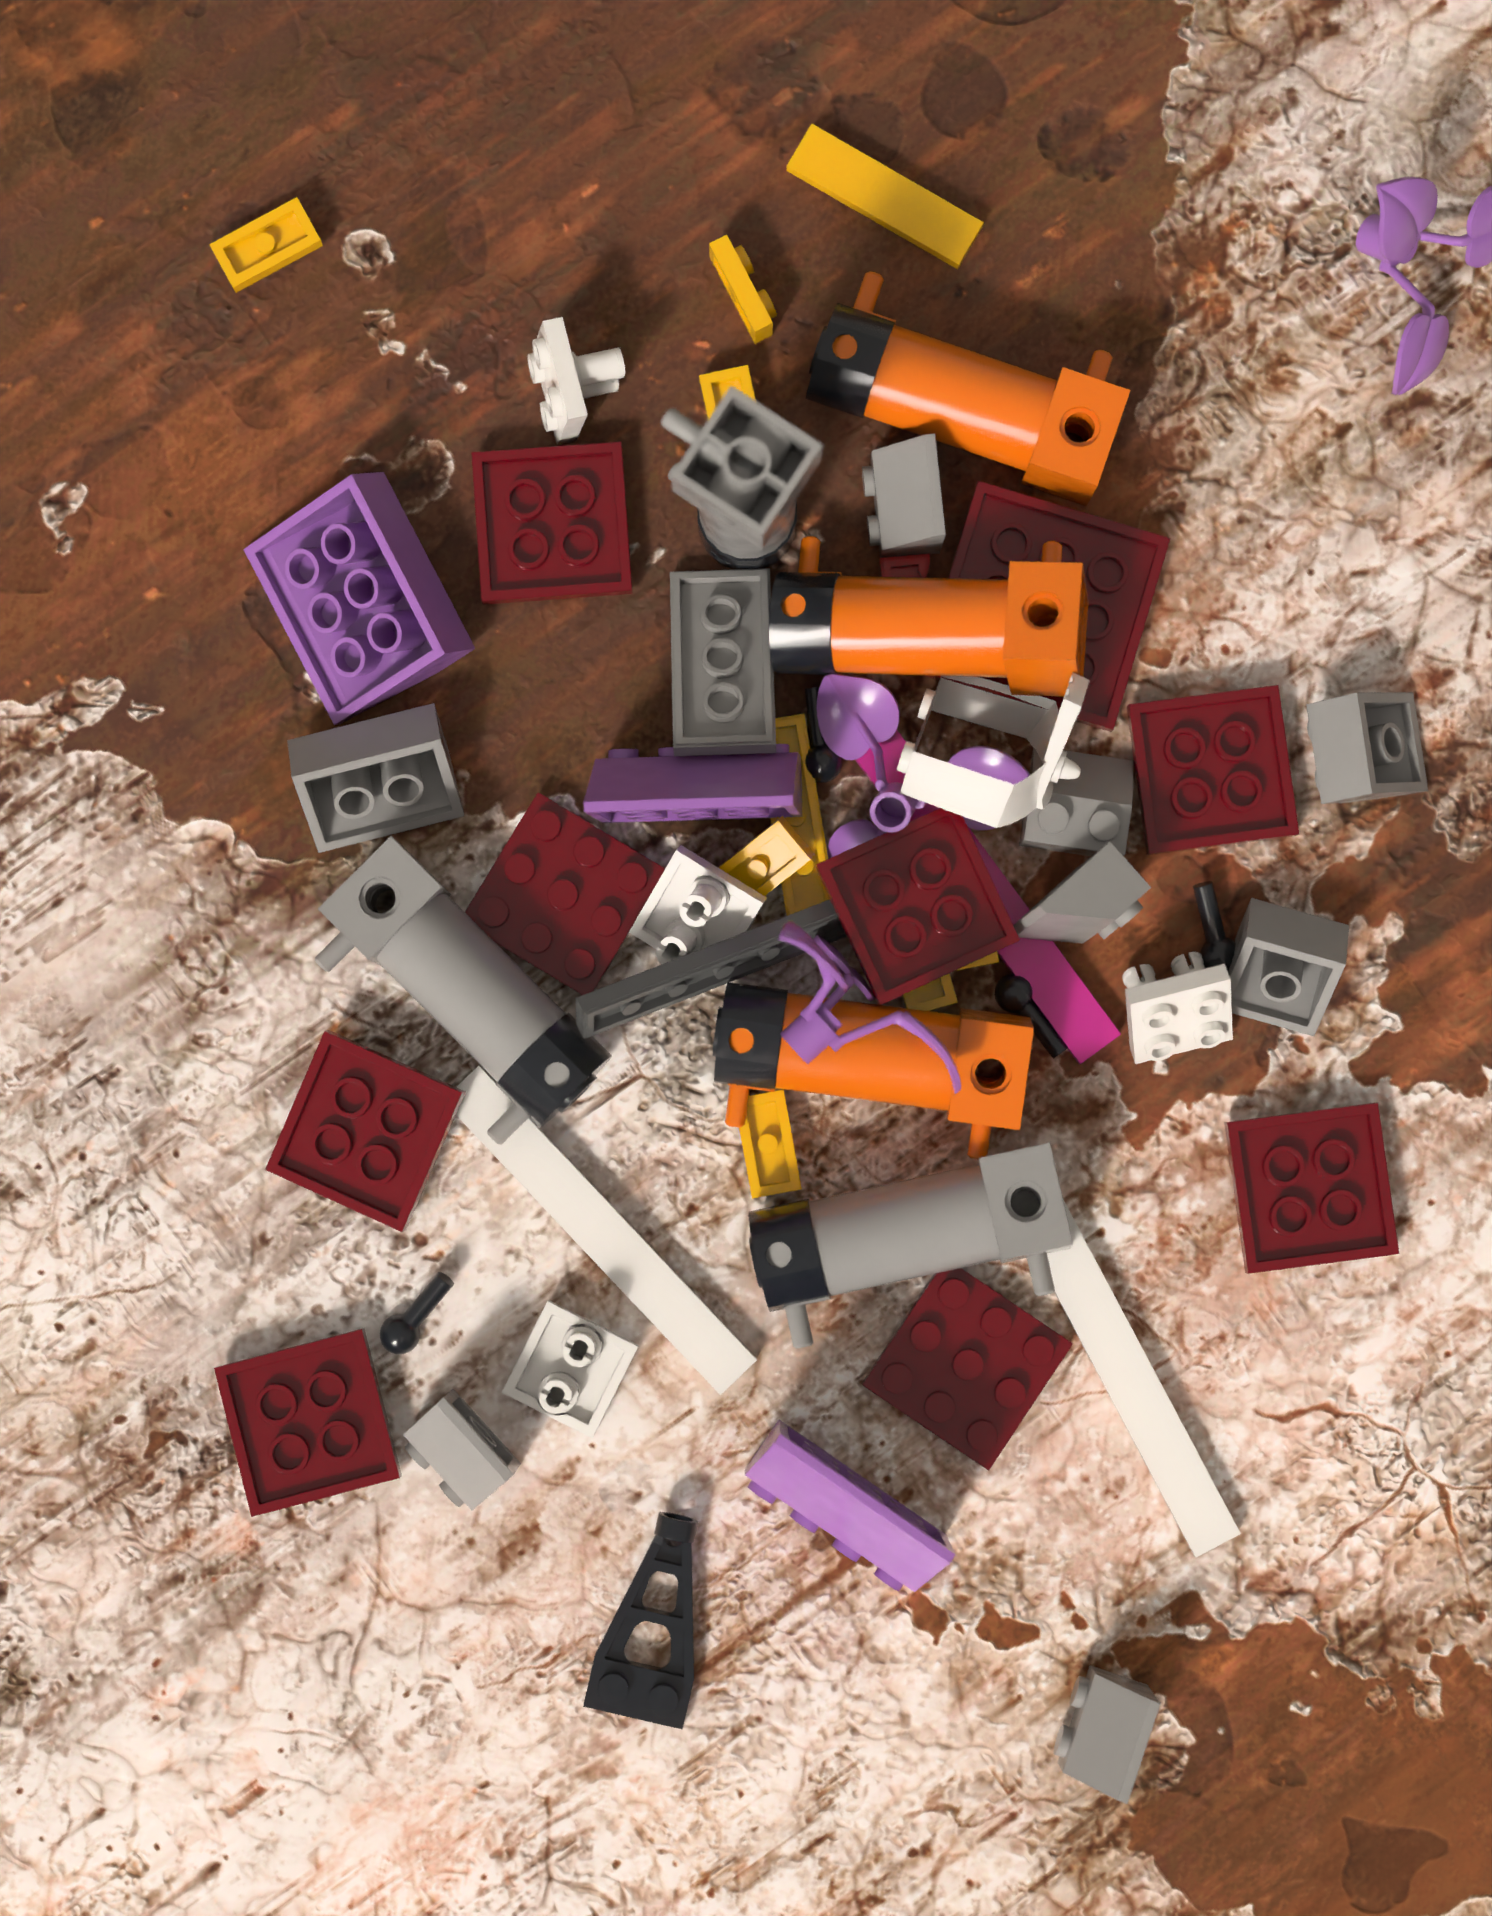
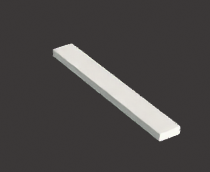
[456,1066,757,1395]
[1010,1191,1241,1557]

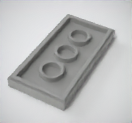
[670,568,776,756]

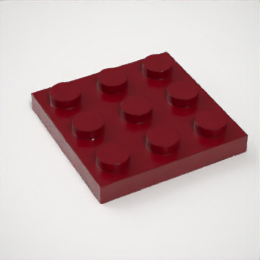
[471,442,633,605]
[1126,685,1299,855]
[465,792,665,995]
[815,808,1020,1005]
[265,1030,466,1232]
[1224,1103,1399,1274]
[861,1268,1073,1471]
[214,1328,402,1517]

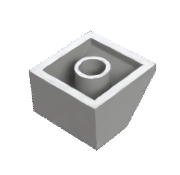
[862,434,946,558]
[1306,692,1428,804]
[1019,747,1133,856]
[1013,842,1151,944]
[1228,898,1349,1036]
[403,1389,521,1511]
[1053,1665,1161,1804]

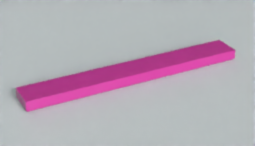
[855,730,1121,1064]

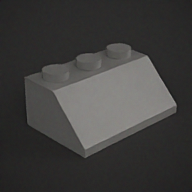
[287,703,464,853]

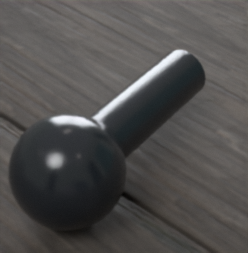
[805,687,842,783]
[1193,881,1236,971]
[994,973,1068,1059]
[380,1272,454,1355]

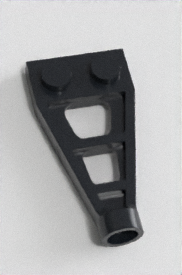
[583,1512,698,1730]

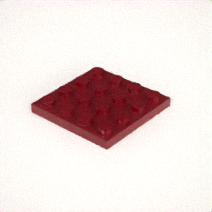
[923,481,1171,732]

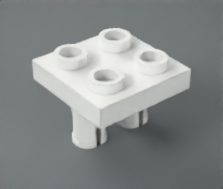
[527,317,625,445]
[629,845,767,964]
[1122,952,1233,1064]
[502,1300,639,1438]

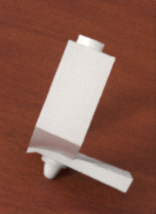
[897,672,1090,828]

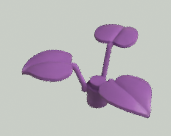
[1356,177,1492,395]
[817,673,1030,859]
[779,921,961,1095]

